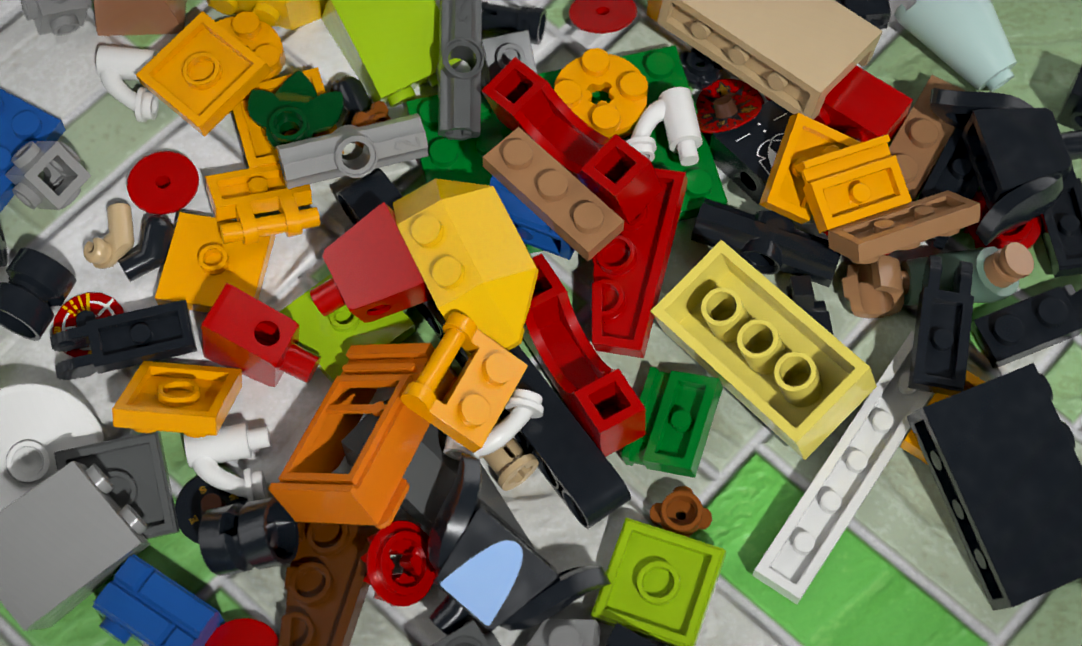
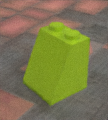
[322,0,463,108]

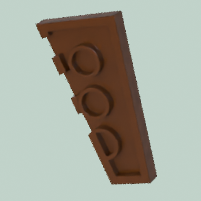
[279,522,380,646]

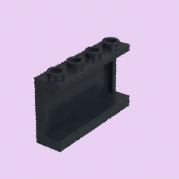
[906,363,1082,610]

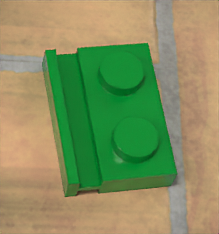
[621,367,723,478]

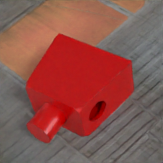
[310,202,433,323]
[201,282,321,387]

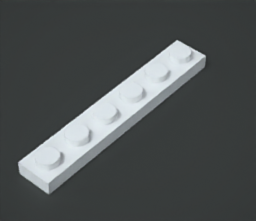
[752,331,933,604]

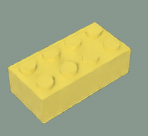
[651,240,877,460]

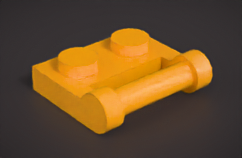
[400,312,528,453]

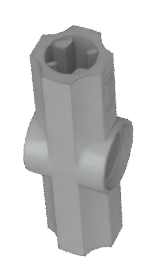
[276,114,428,189]

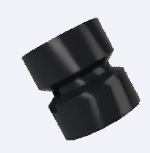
[0,247,77,341]
[198,497,299,576]

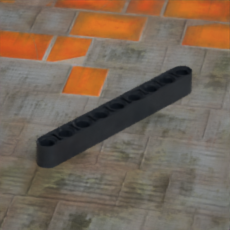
[336,168,631,529]

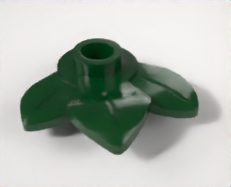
[248,71,344,151]

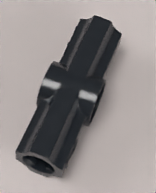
[691,198,841,287]

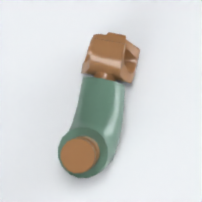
[842,242,1034,319]

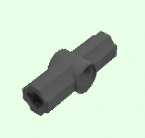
[436,0,485,140]

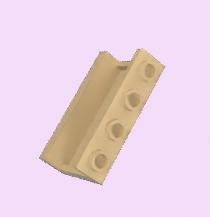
[657,0,883,120]

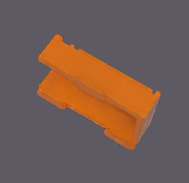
[268,343,457,529]

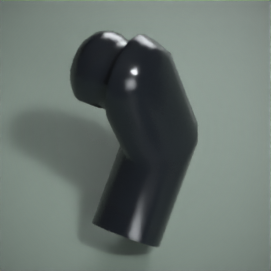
[330,76,372,144]
[118,215,174,282]

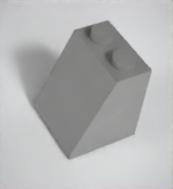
[0,461,150,631]

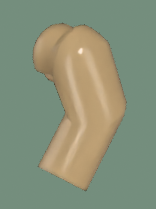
[83,203,134,269]

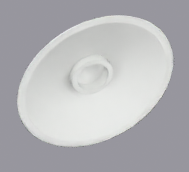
[0,383,106,511]

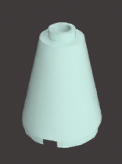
[894,0,1017,92]

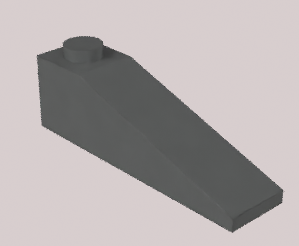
[341,399,535,550]

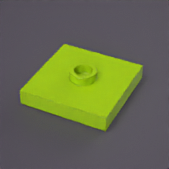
[279,274,416,384]
[591,517,726,646]

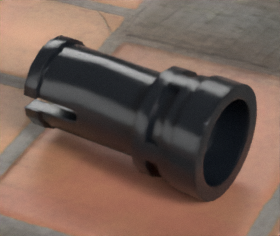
[482,1,547,45]

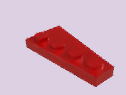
[592,168,688,358]

